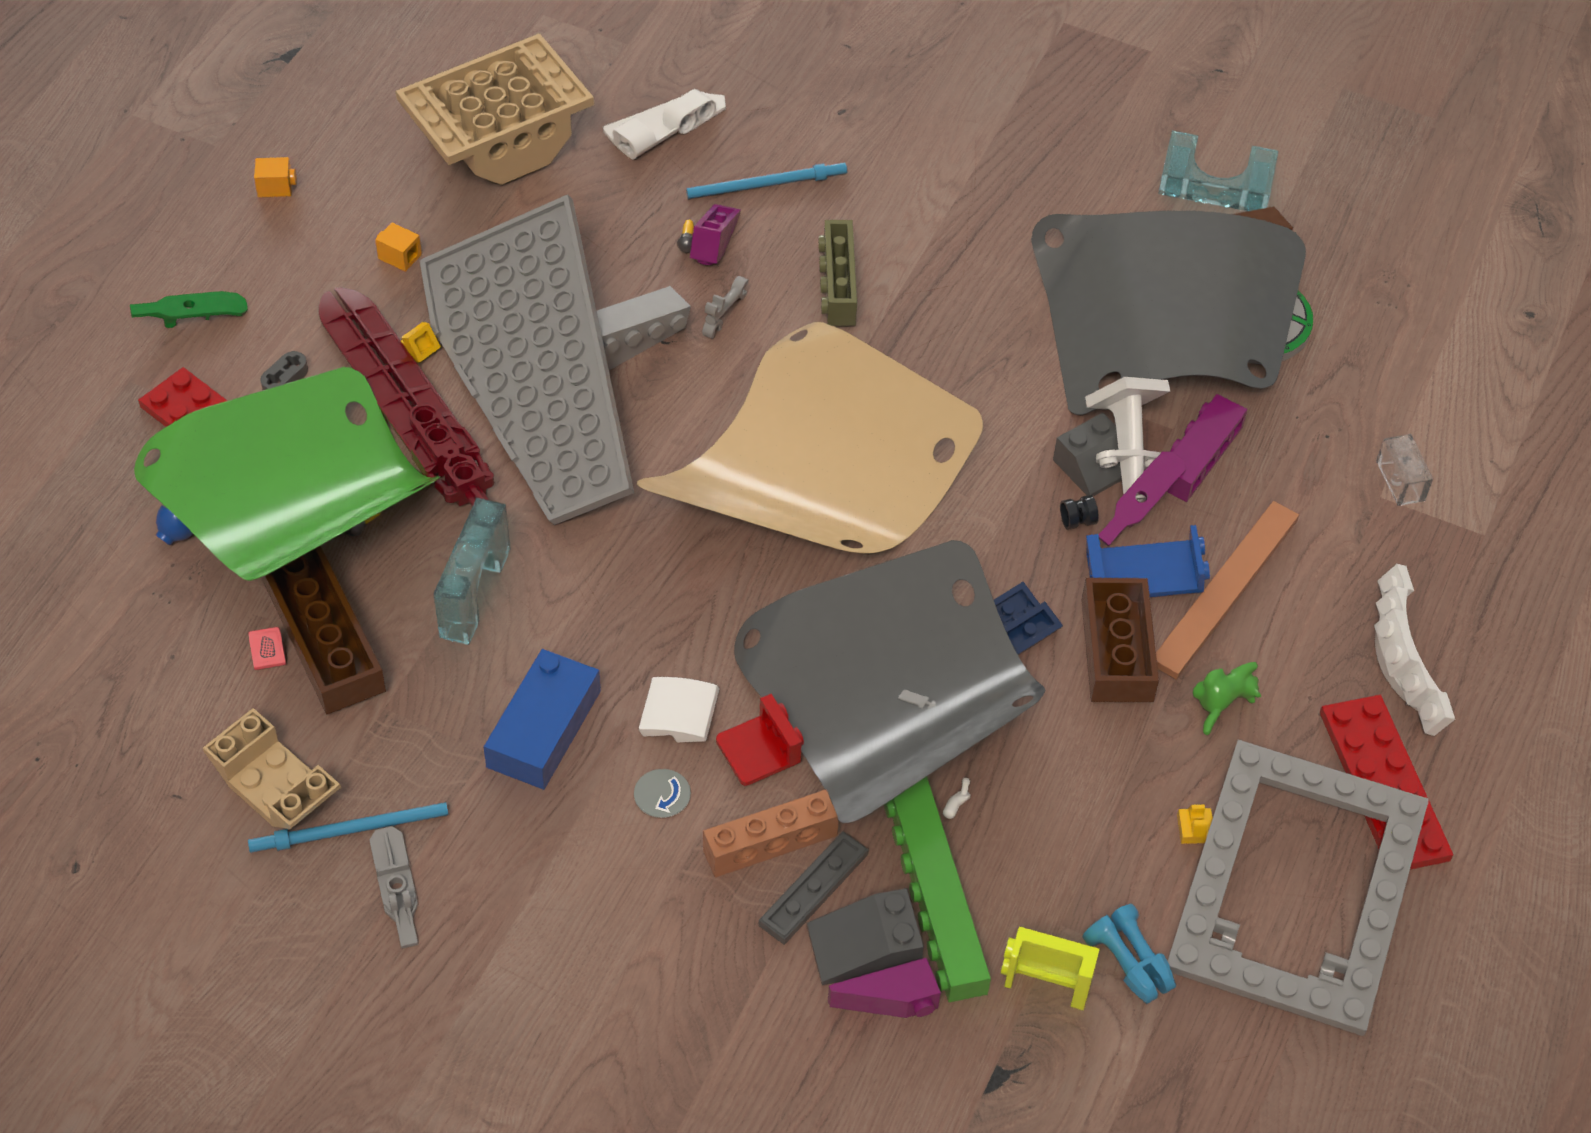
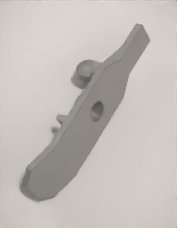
[369,826,418,949]

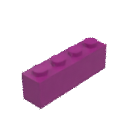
[1167,394,1248,502]

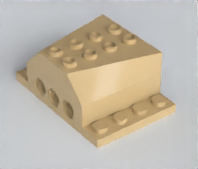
[396,33,594,185]

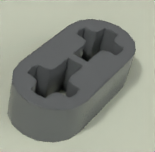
[260,351,308,390]

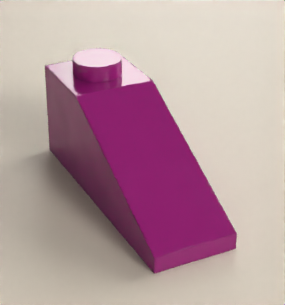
[690,204,741,265]
[828,957,941,1018]

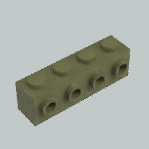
[818,220,857,326]

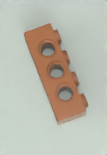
[703,790,839,878]

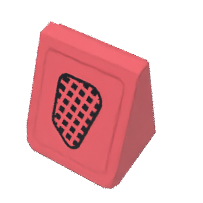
[248,627,286,670]

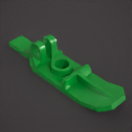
[129,291,248,328]

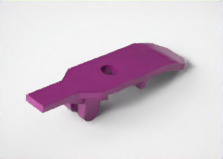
[1099,452,1186,546]

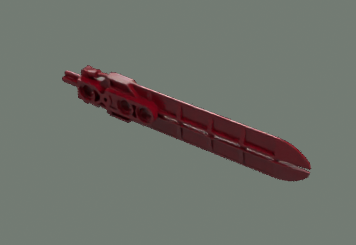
[319,287,494,517]

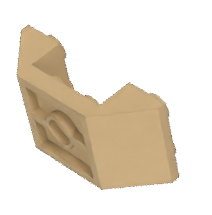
[203,708,341,829]

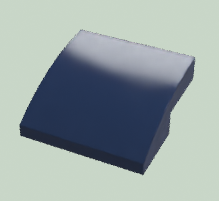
[994,582,1063,655]

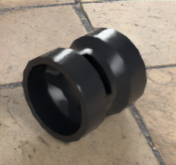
[1060,495,1099,530]

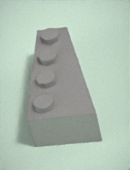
[597,286,691,370]

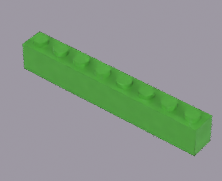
[884,777,991,1003]

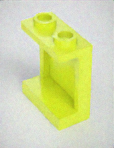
[1001,926,1100,1011]

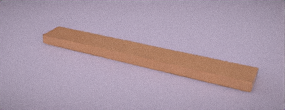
[1156,501,1299,680]

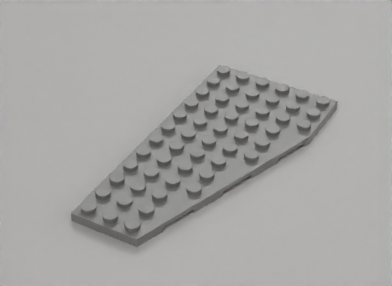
[419,194,634,525]

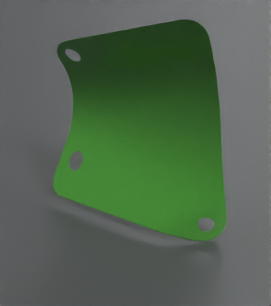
[134,367,441,581]

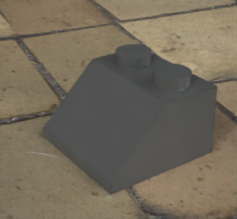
[1053,413,1122,496]

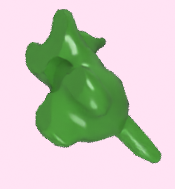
[1193,662,1261,735]

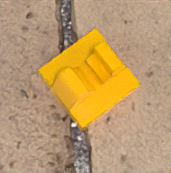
[401,322,441,363]
[1177,804,1213,844]

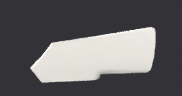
[603,89,726,159]

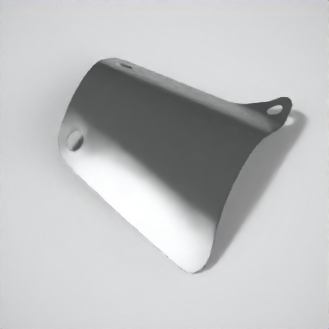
[1031,211,1306,415]
[734,540,1045,823]

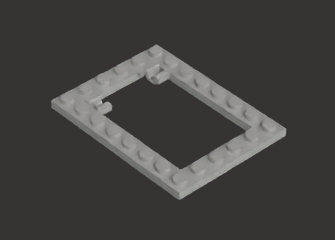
[1167,740,1429,1036]

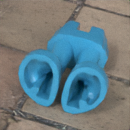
[1082,904,1176,1004]

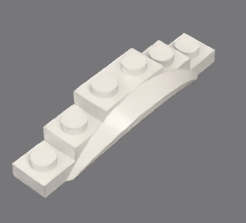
[1374,564,1455,736]

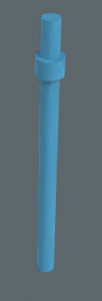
[686,163,847,199]
[248,802,448,853]

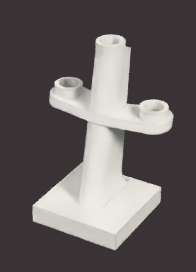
[1085,377,1170,502]

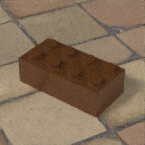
[1081,578,1159,702]

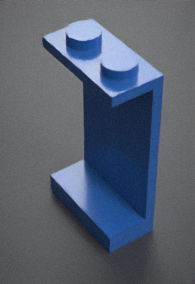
[1086,525,1210,597]

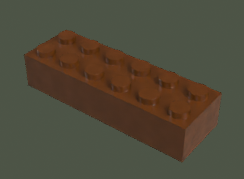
[261,546,386,715]

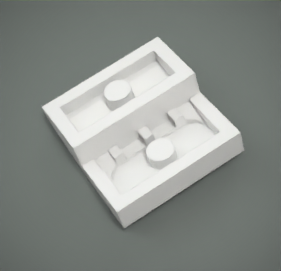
[639,677,719,743]

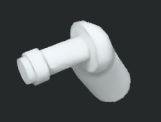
[943,778,970,819]

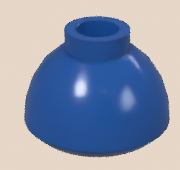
[155,505,193,546]

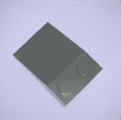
[807,888,924,985]

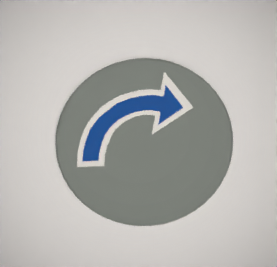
[634,769,691,818]

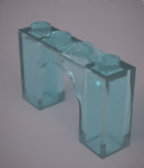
[1158,130,1279,211]
[433,498,511,645]

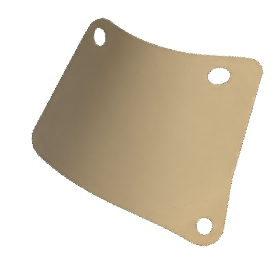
[637,322,983,553]

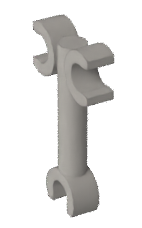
[702,276,749,339]

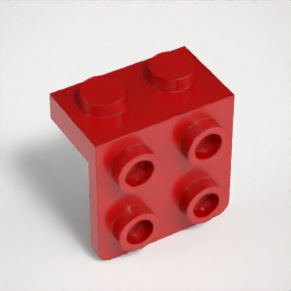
[716,693,804,786]

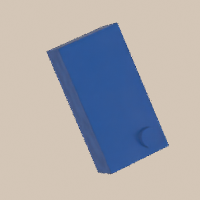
[484,649,601,790]

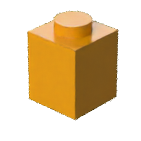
[254,157,297,197]
[375,222,422,272]

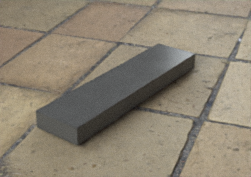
[758,831,868,945]

